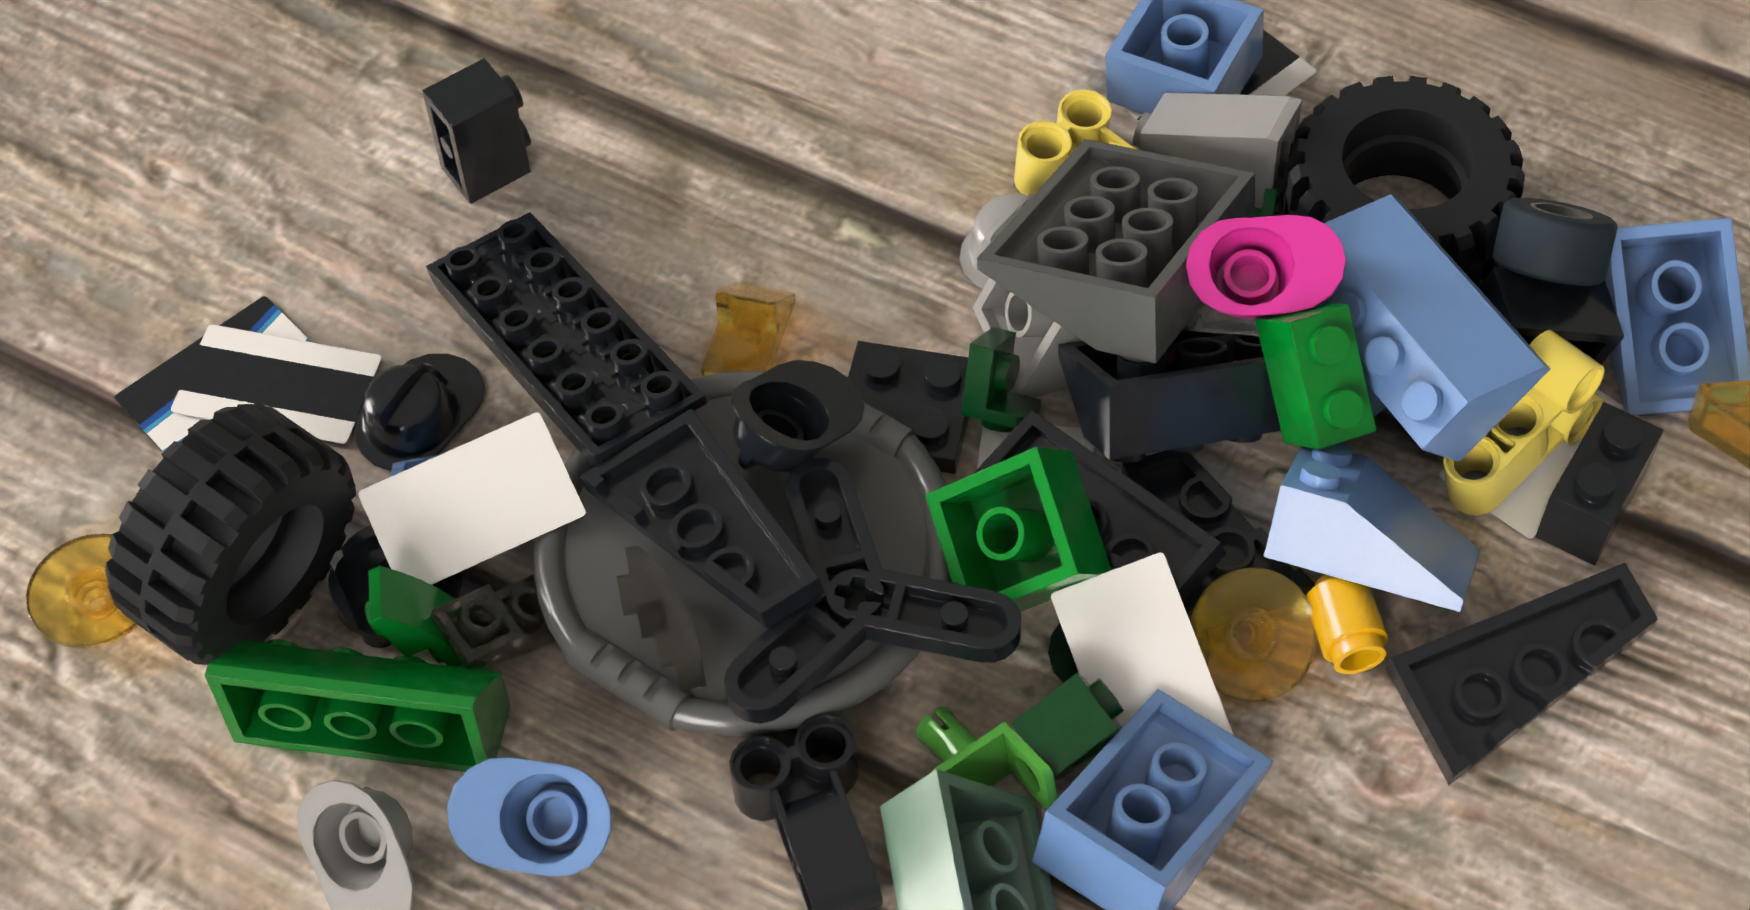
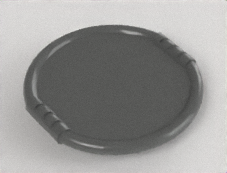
[533,371,953,736]

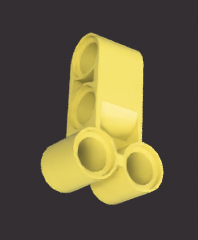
[1014,89,1136,196]
[1443,330,1605,516]

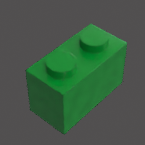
[1255,302,1377,450]

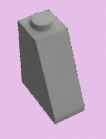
[1133,93,1302,208]

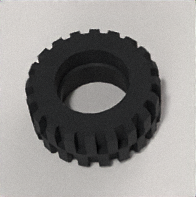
[1282,76,1525,287]
[106,404,356,665]

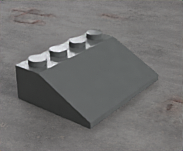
[977,139,1255,364]

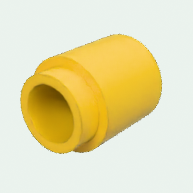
[1305,574,1388,674]

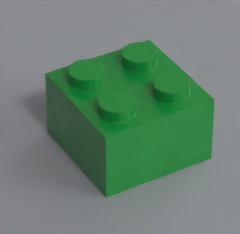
[925,446,1111,612]

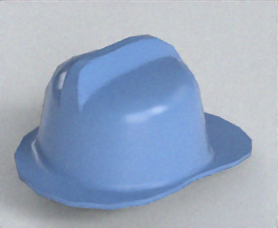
[447,757,612,876]

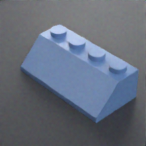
[1324,194,1550,462]

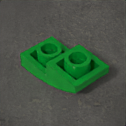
[365,566,487,667]

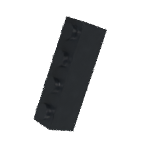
[1058,317,1281,463]

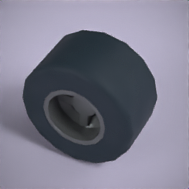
[1492,197,1618,286]

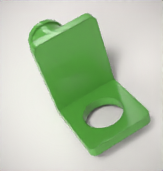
[916,707,1058,810]

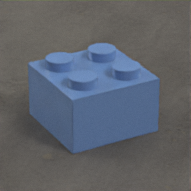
[1105,0,1264,114]

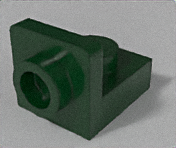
[961,327,1041,432]

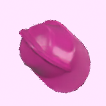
[1186,215,1346,320]

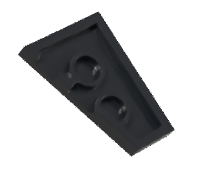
[1122,450,1315,632]

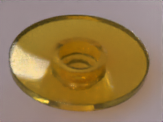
[26,533,139,649]
[1191,568,1317,702]

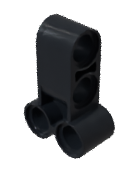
[729,714,883,910]

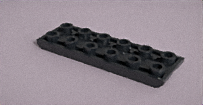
[426,212,708,467]

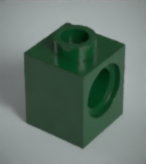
[1011,673,1124,780]

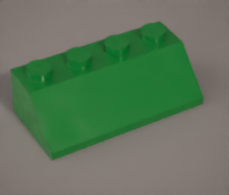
[204,639,511,772]

